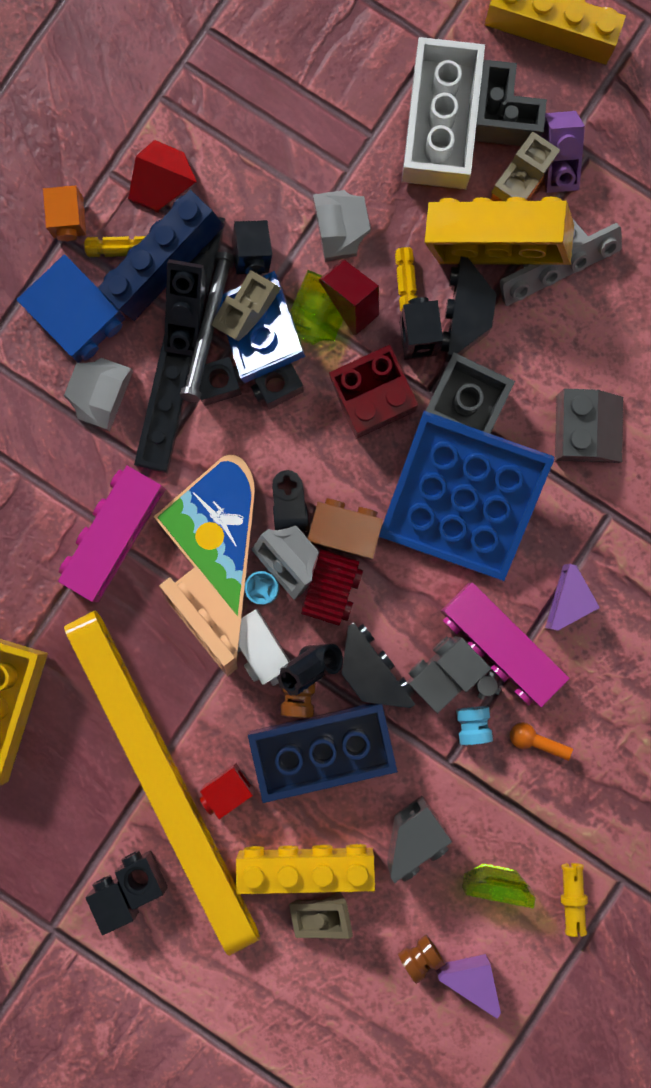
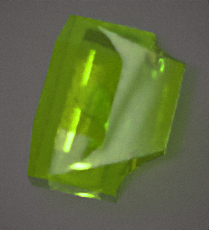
[290,270,343,345]
[462,864,536,908]

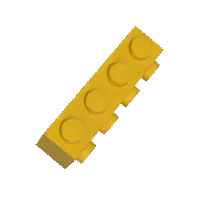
[484,0,626,65]
[236,844,375,894]

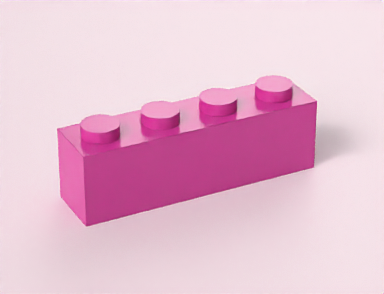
[57,465,166,602]
[441,582,570,707]

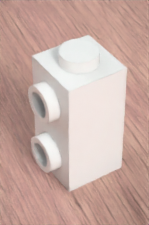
[238,609,290,686]

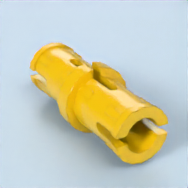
[560,863,588,937]

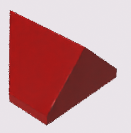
[128,140,197,213]

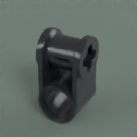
[272,470,309,533]

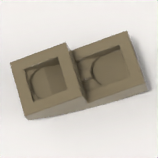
[491,131,560,201]
[211,270,281,341]

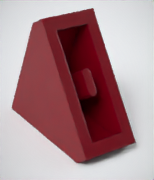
[318,260,379,335]

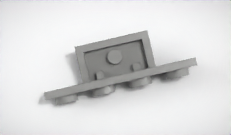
[500,218,622,306]

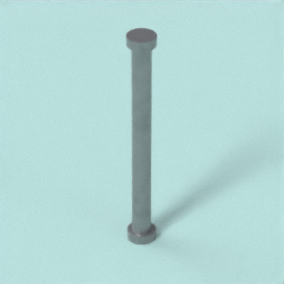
[180,252,234,402]

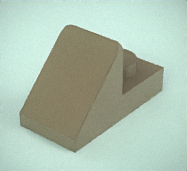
[289,892,353,939]

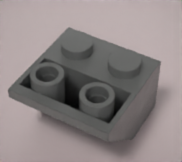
[387,796,452,883]

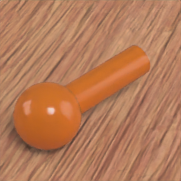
[510,722,573,761]

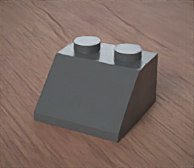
[555,389,623,463]

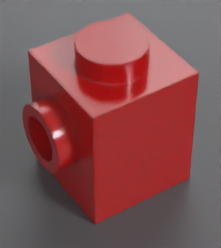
[199,763,255,820]

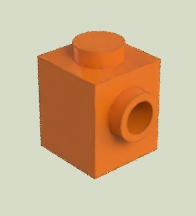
[43,185,86,241]

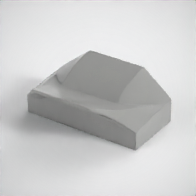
[313,190,371,262]
[64,358,133,432]
[251,526,319,600]

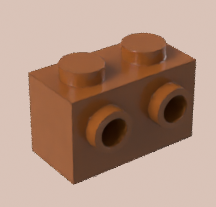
[308,498,383,560]

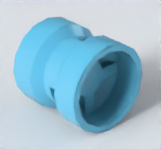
[244,571,279,605]
[456,706,493,745]

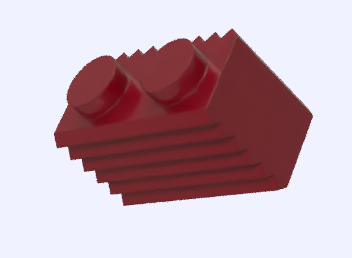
[301,550,363,626]

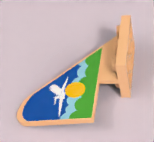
[154,455,255,676]

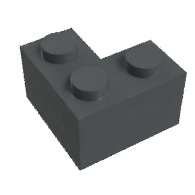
[475,60,547,146]
[407,636,491,714]

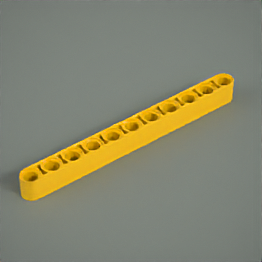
[64,610,260,956]

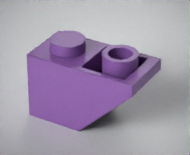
[542,111,585,193]

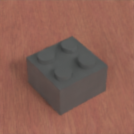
[426,353,515,434]

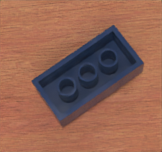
[248,703,398,803]

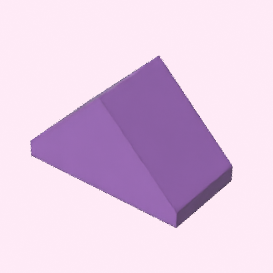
[545,564,600,631]
[436,954,501,1019]

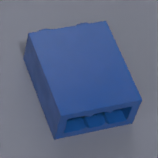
[16,254,125,363]

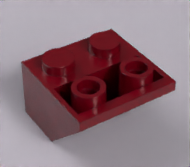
[329,344,418,439]

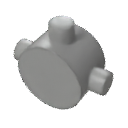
[476,672,501,700]

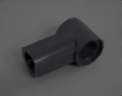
[277,644,343,695]

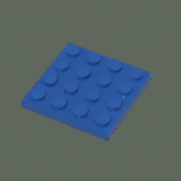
[379,411,554,581]

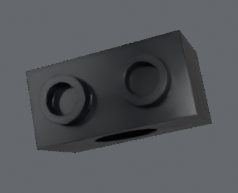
[399,297,443,360]

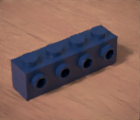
[98,189,225,321]

